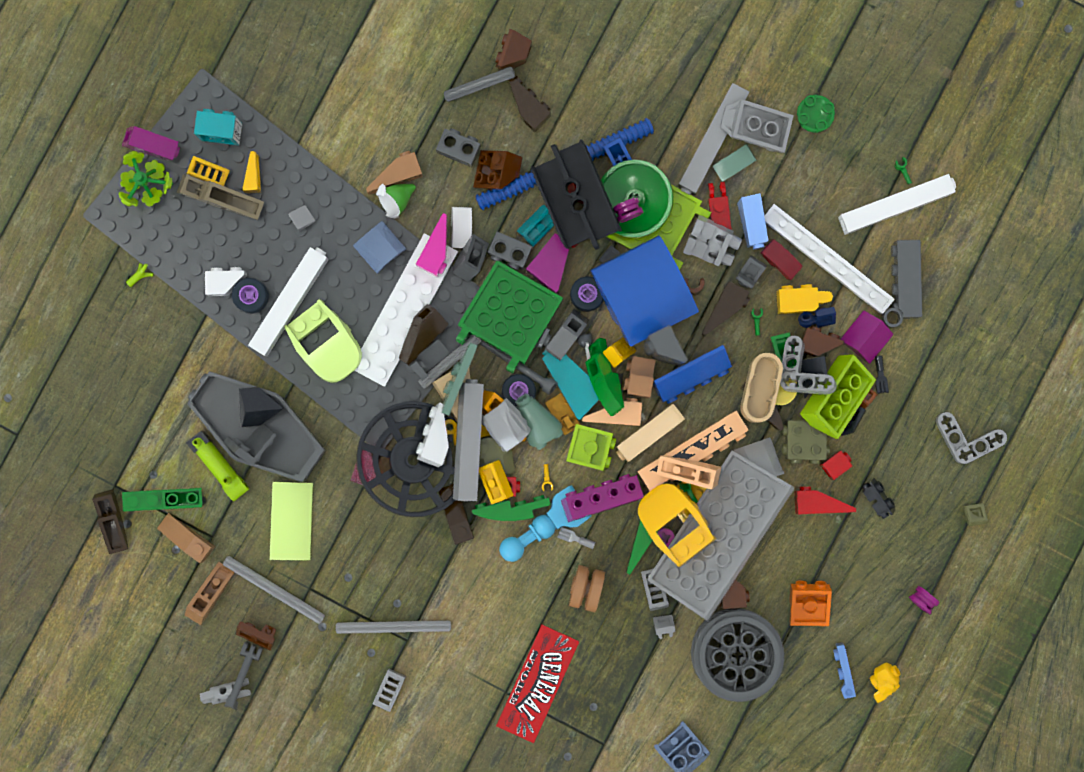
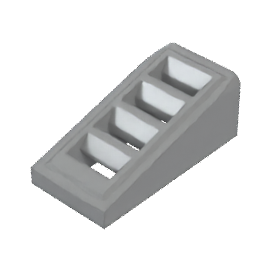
[641,569,669,611]
[373,668,406,712]

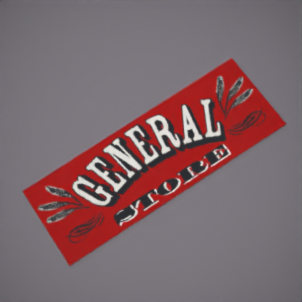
[496,625,579,743]

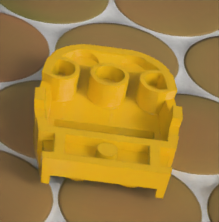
[638,484,716,567]

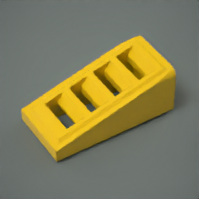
[243,151,261,193]
[186,156,230,186]
[603,337,637,367]

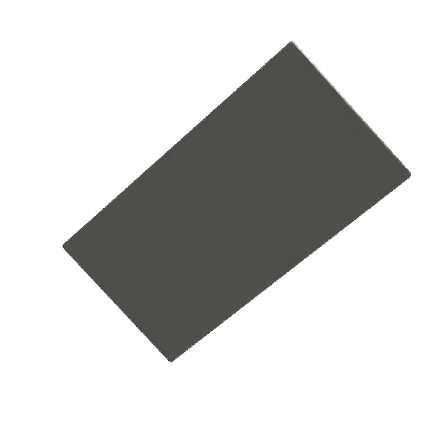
[83,69,480,449]

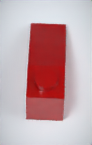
[794,486,856,514]

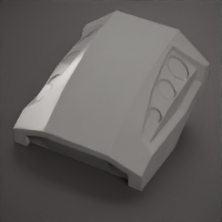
[481,398,531,452]
[734,437,784,477]

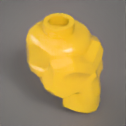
[870,662,901,703]

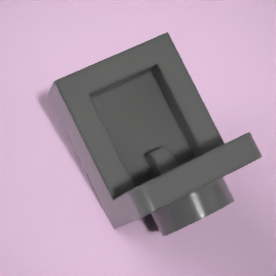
[736,255,767,289]

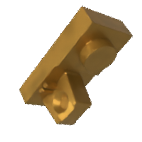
[545,393,581,435]

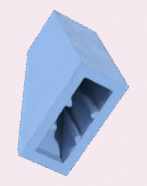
[737,193,768,250]

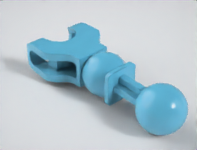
[499,485,592,562]

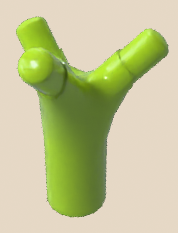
[126,263,153,287]

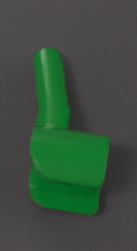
[895,157,912,184]
[751,308,763,335]
[679,481,698,503]

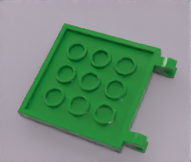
[456,261,563,374]

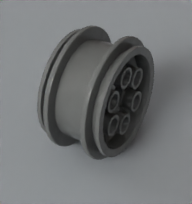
[691,608,784,702]

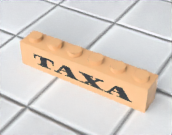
[637,410,748,491]

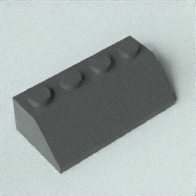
[643,325,688,367]

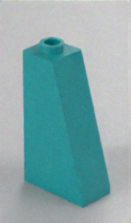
[542,350,599,420]

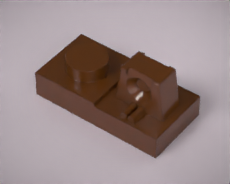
[236,621,276,651]

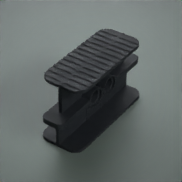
[531,139,622,250]

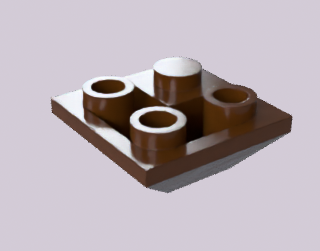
[495,29,532,71]
[473,150,523,190]

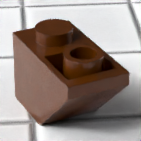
[801,326,844,357]

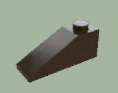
[701,282,750,336]
[439,484,474,545]

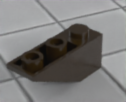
[508,75,551,133]
[399,304,449,366]

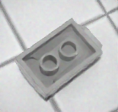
[720,99,794,153]

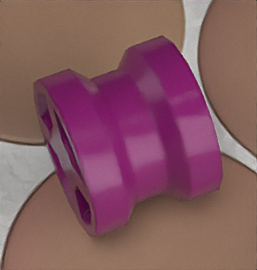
[657,528,674,547]

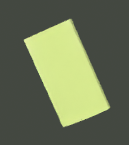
[270,482,313,560]

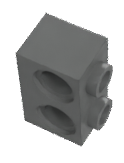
[436,128,481,168]
[488,232,532,271]

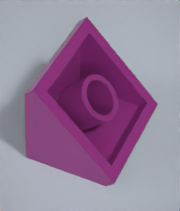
[840,310,894,364]

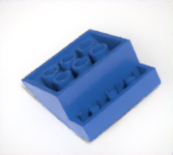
[591,235,699,347]

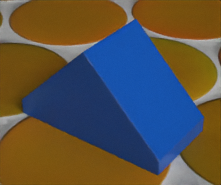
[603,137,632,166]

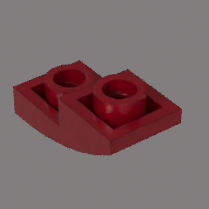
[760,239,803,280]

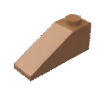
[366,151,423,195]
[157,513,216,563]
[185,562,235,625]

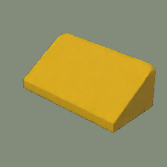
[479,460,513,504]

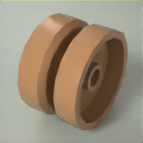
[569,565,605,613]

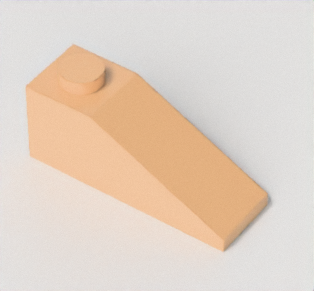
[582,398,642,426]
[656,455,722,489]

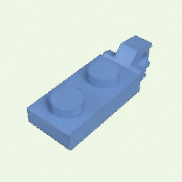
[833,642,856,699]

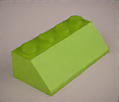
[800,355,876,439]

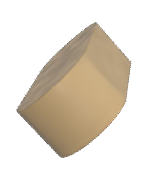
[740,353,783,423]

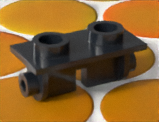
[862,478,895,519]

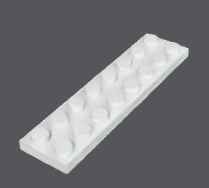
[354,233,458,387]

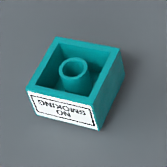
[194,109,242,146]

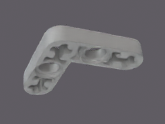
[780,336,837,394]
[936,412,1007,464]

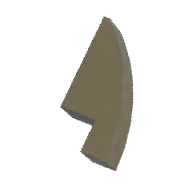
[177,174,264,220]

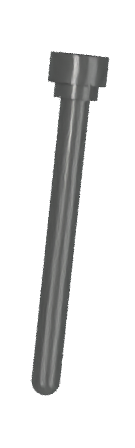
[479,341,558,395]

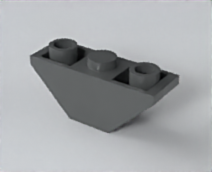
[545,309,589,360]

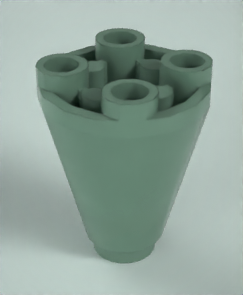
[515,394,563,450]

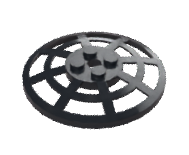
[356,401,457,517]

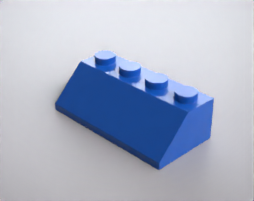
[653,345,732,404]

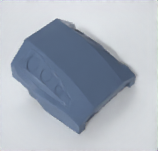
[353,221,407,274]
[654,721,710,772]

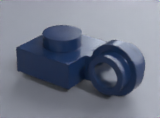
[798,307,836,328]

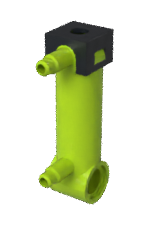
[186,431,249,501]

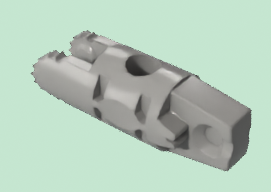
[200,678,251,705]

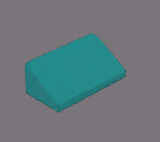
[517,205,554,247]

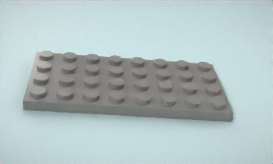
[647,451,795,621]

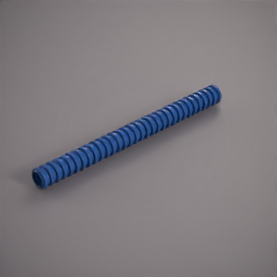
[475,118,654,210]

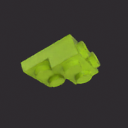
[566,424,617,471]

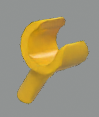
[542,464,553,491]

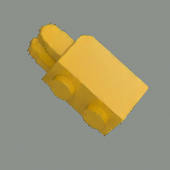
[777,284,833,314]

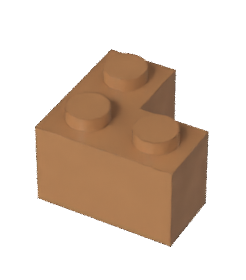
[623,356,655,399]

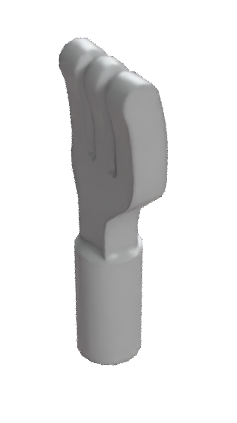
[557,527,596,549]

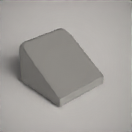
[288,205,315,231]

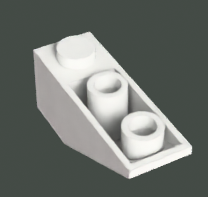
[416,403,449,467]

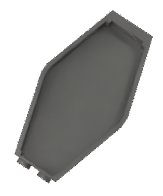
[187,371,326,482]

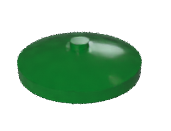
[601,160,674,238]

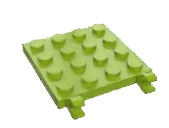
[606,184,711,270]

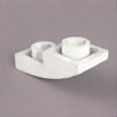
[451,207,472,248]

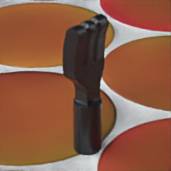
[875,355,889,394]

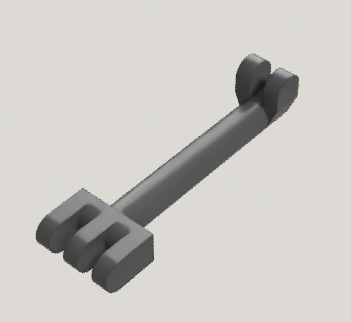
[224,642,263,710]

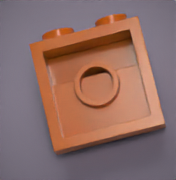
[789,580,832,626]

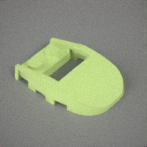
[284,299,362,383]

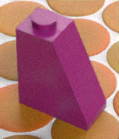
[122,126,180,161]
[526,233,569,294]

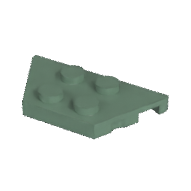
[441,342,478,416]

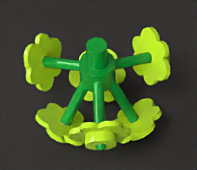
[118,151,173,207]

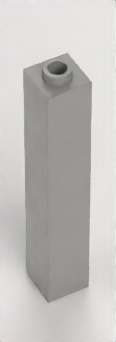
[678,83,749,195]
[453,379,484,501]

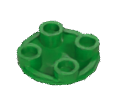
[797,95,835,133]

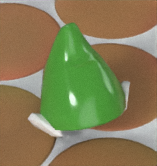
[376,184,416,219]

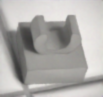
[653,615,675,639]

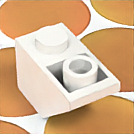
[205,267,247,296]

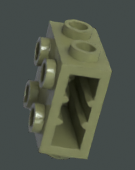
[782,421,830,464]

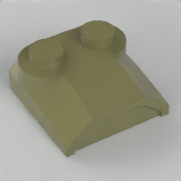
[478,438,516,479]

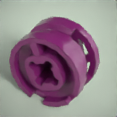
[613,198,644,223]
[908,586,940,615]

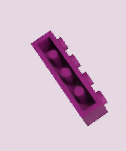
[561,474,644,523]

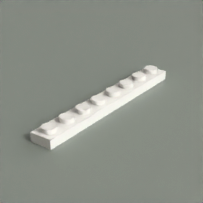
[764,204,894,315]

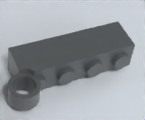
[882,240,922,328]

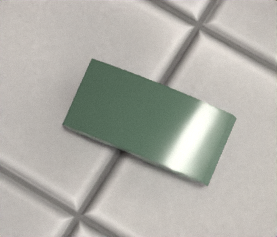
[713,144,757,182]

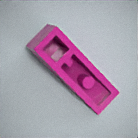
[416,213,448,277]

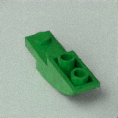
[585,338,624,416]
[122,488,202,511]
[472,495,551,521]

